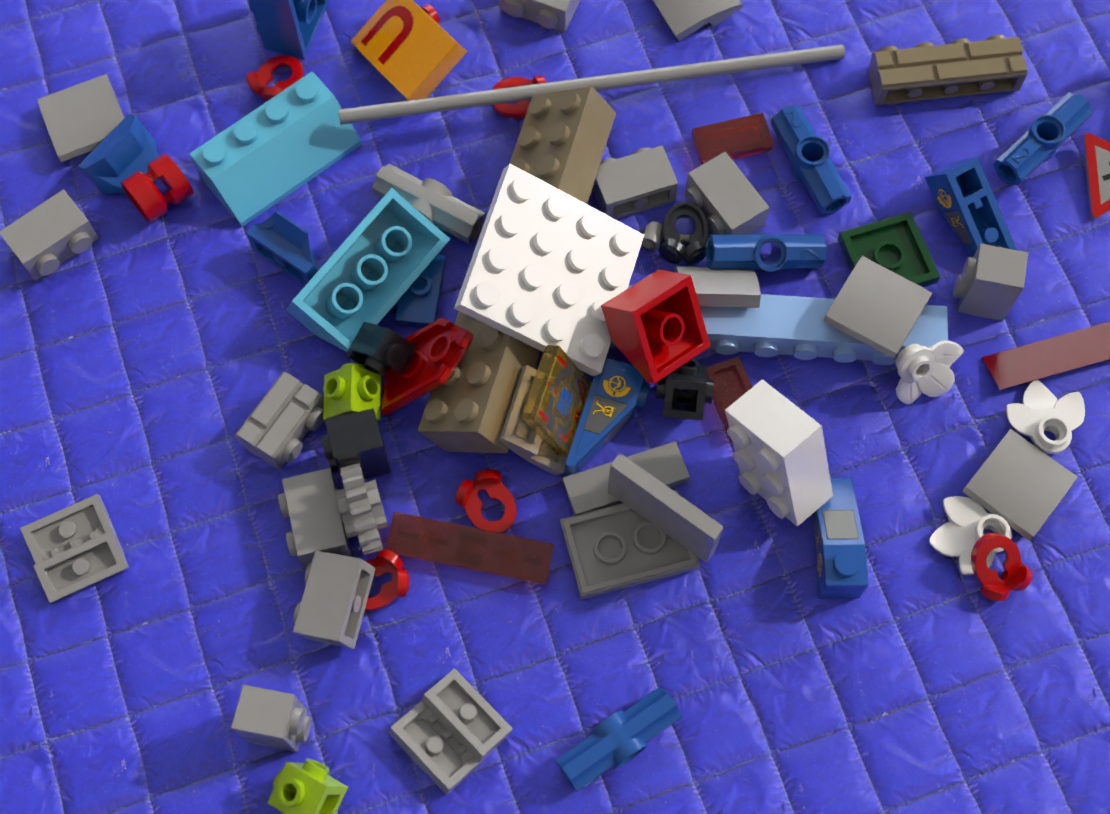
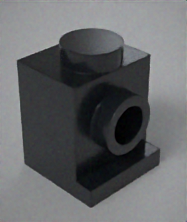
[345,321,417,375]

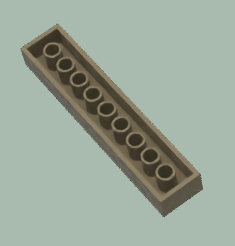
[417,86,616,453]

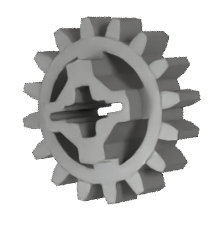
[335,463,388,555]

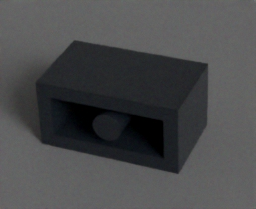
[321,408,391,480]

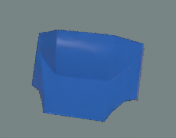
[78,114,159,195]
[246,212,319,285]

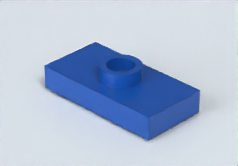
[395,254,446,328]

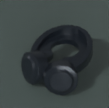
[658,202,708,265]

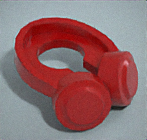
[246,55,304,101]
[492,75,547,119]
[455,469,517,535]
[971,533,1032,601]
[365,548,410,612]

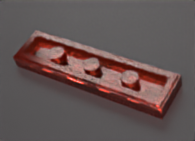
[386,512,555,585]

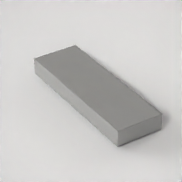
[562,441,690,516]

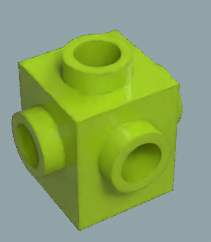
[323,363,381,421]
[267,759,348,814]

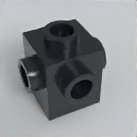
[656,359,714,421]

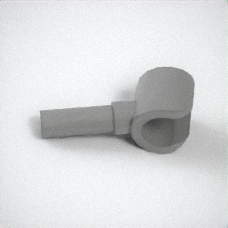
[641,222,690,250]

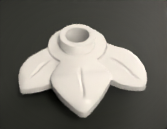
[896,340,964,405]
[1006,380,1085,454]
[929,496,1012,575]

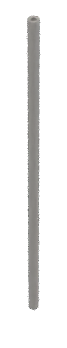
[338,44,845,125]

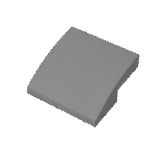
[653,0,743,42]
[37,74,125,162]
[823,256,932,359]
[674,266,761,308]
[499,365,585,476]
[962,429,1078,541]
[20,494,129,603]
[389,668,513,795]

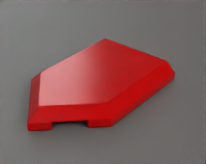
[382,317,474,415]

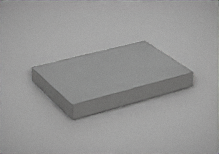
[607,454,723,563]
[560,490,700,600]

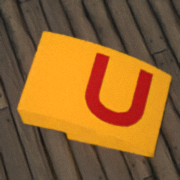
[351,0,467,100]

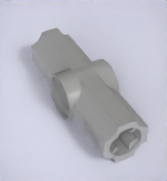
[372,164,486,244]

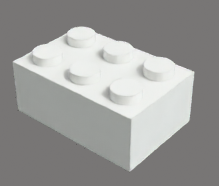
[725,379,833,527]

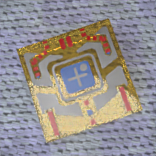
[522,345,591,456]

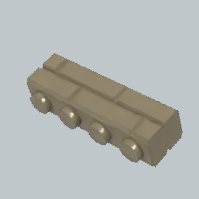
[868,35,1028,105]

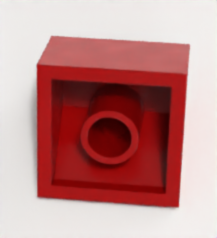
[601,269,711,384]

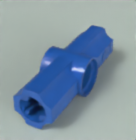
[994,92,1093,186]
[770,105,852,215]
[705,231,827,272]
[556,686,682,793]

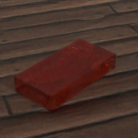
[691,113,774,165]
[707,356,752,442]

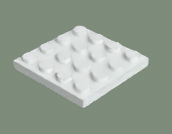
[454,164,644,377]

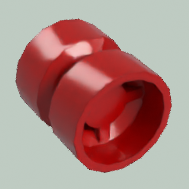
[120,153,194,223]

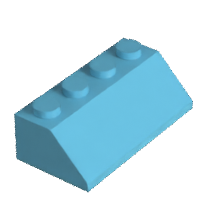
[190,71,362,227]
[286,188,450,352]

